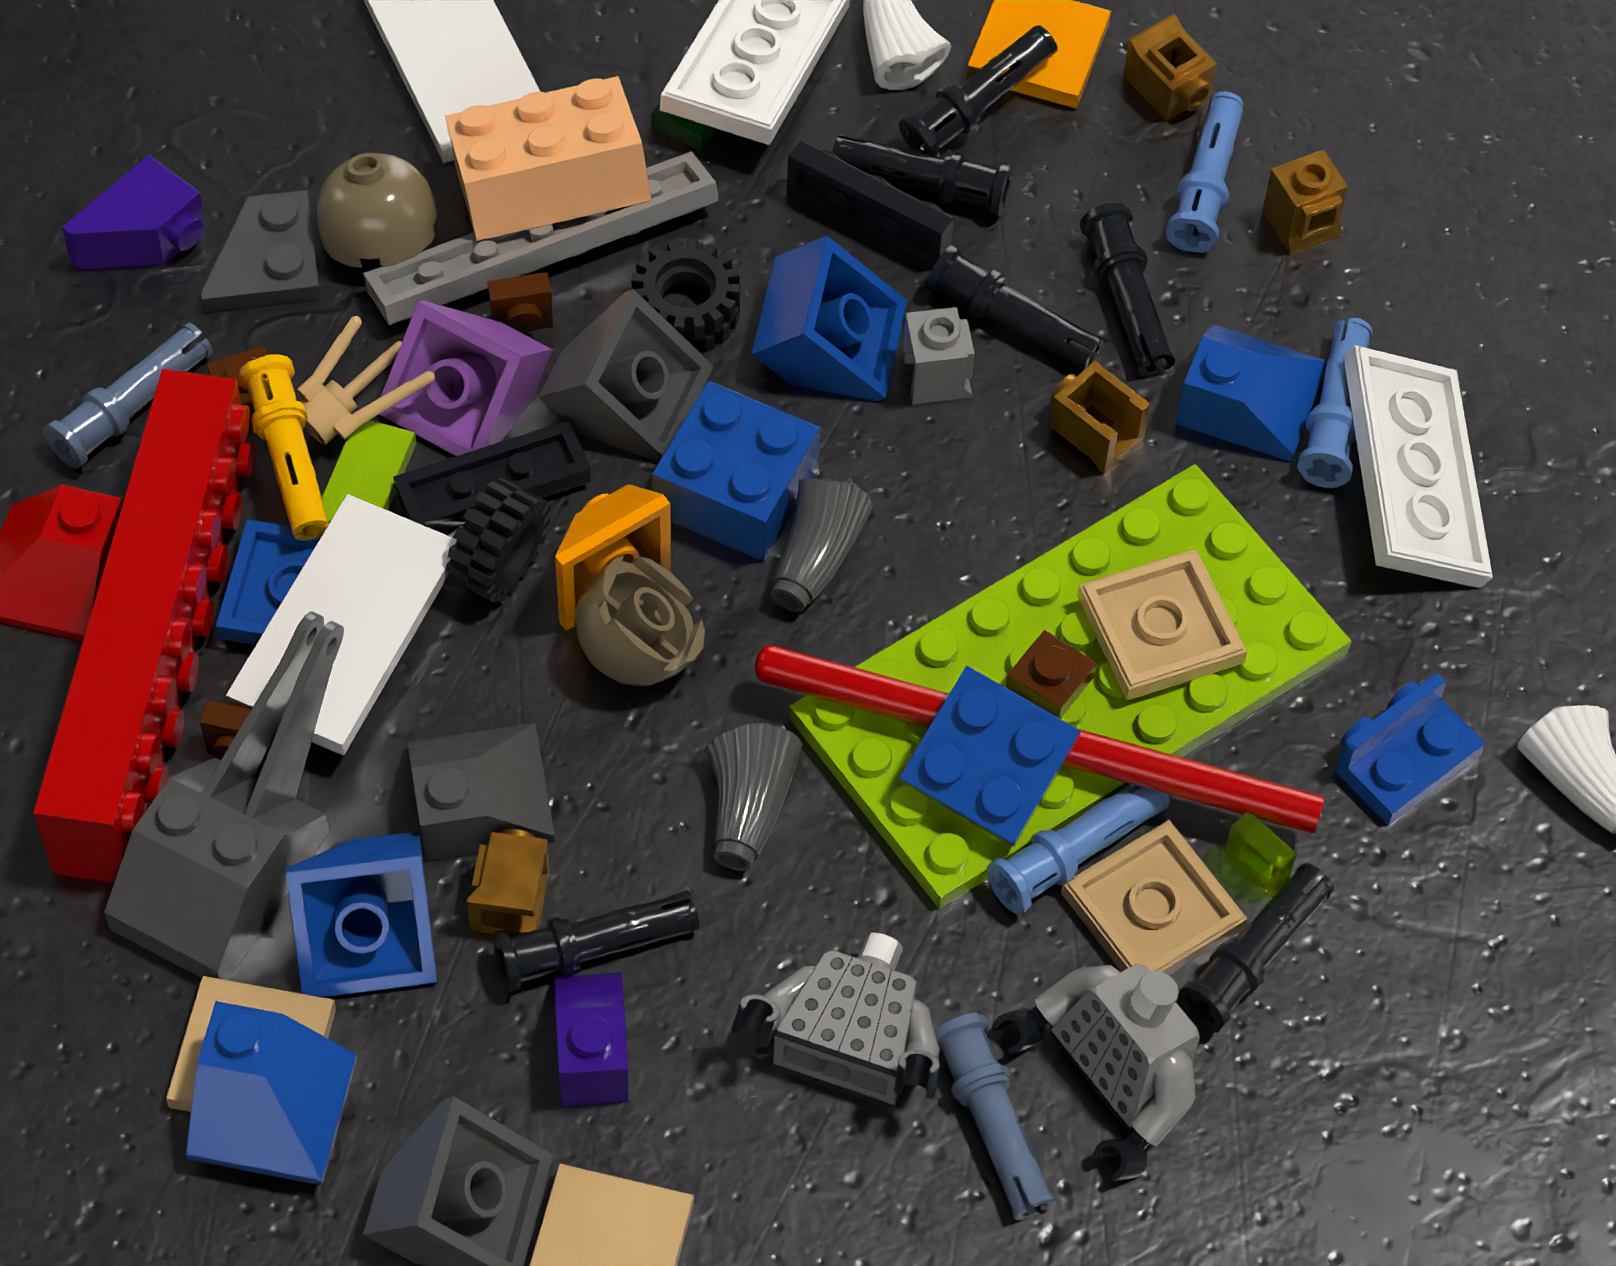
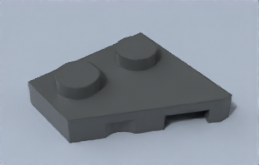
[201,190,321,313]

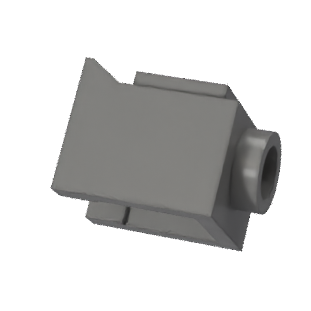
[902,307,975,405]

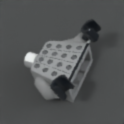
[731,932,940,1105]
[992,964,1200,1181]

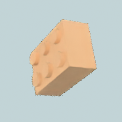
[445,76,652,241]

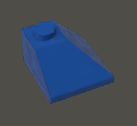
[1175,324,1327,462]
[286,831,437,997]
[186,1001,357,1185]

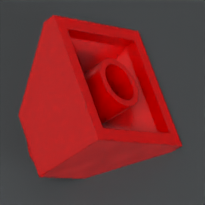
[0,485,123,641]

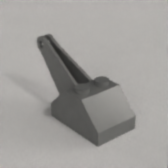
[104,611,344,980]

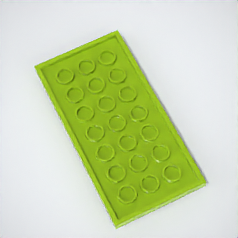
[789,464,1351,909]

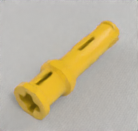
[238,354,329,541]

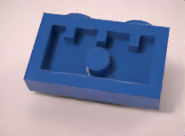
[1335,673,1486,826]

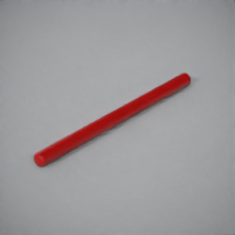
[755,645,1325,835]

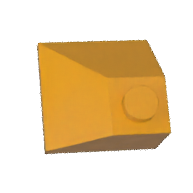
[555,484,671,631]

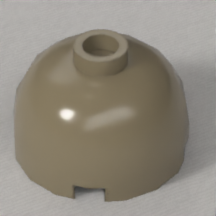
[316,153,438,268]
[574,556,705,687]

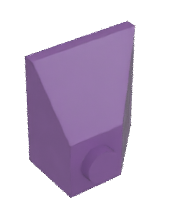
[379,301,553,456]

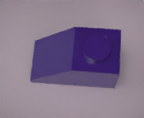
[62,155,207,270]
[555,972,630,1106]

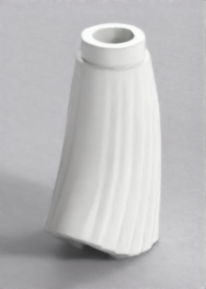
[863,0,951,90]
[1517,705,1616,834]

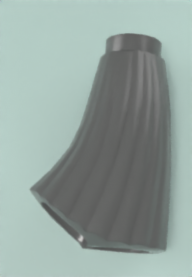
[770,478,873,612]
[704,722,802,871]

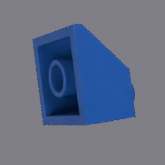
[751,235,908,401]

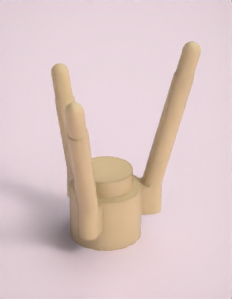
[297,316,435,445]

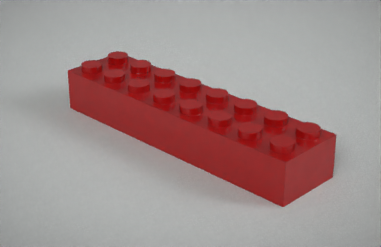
[33,369,257,883]

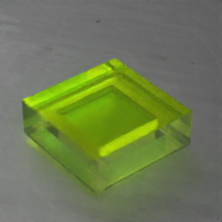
[1225,812,1296,897]

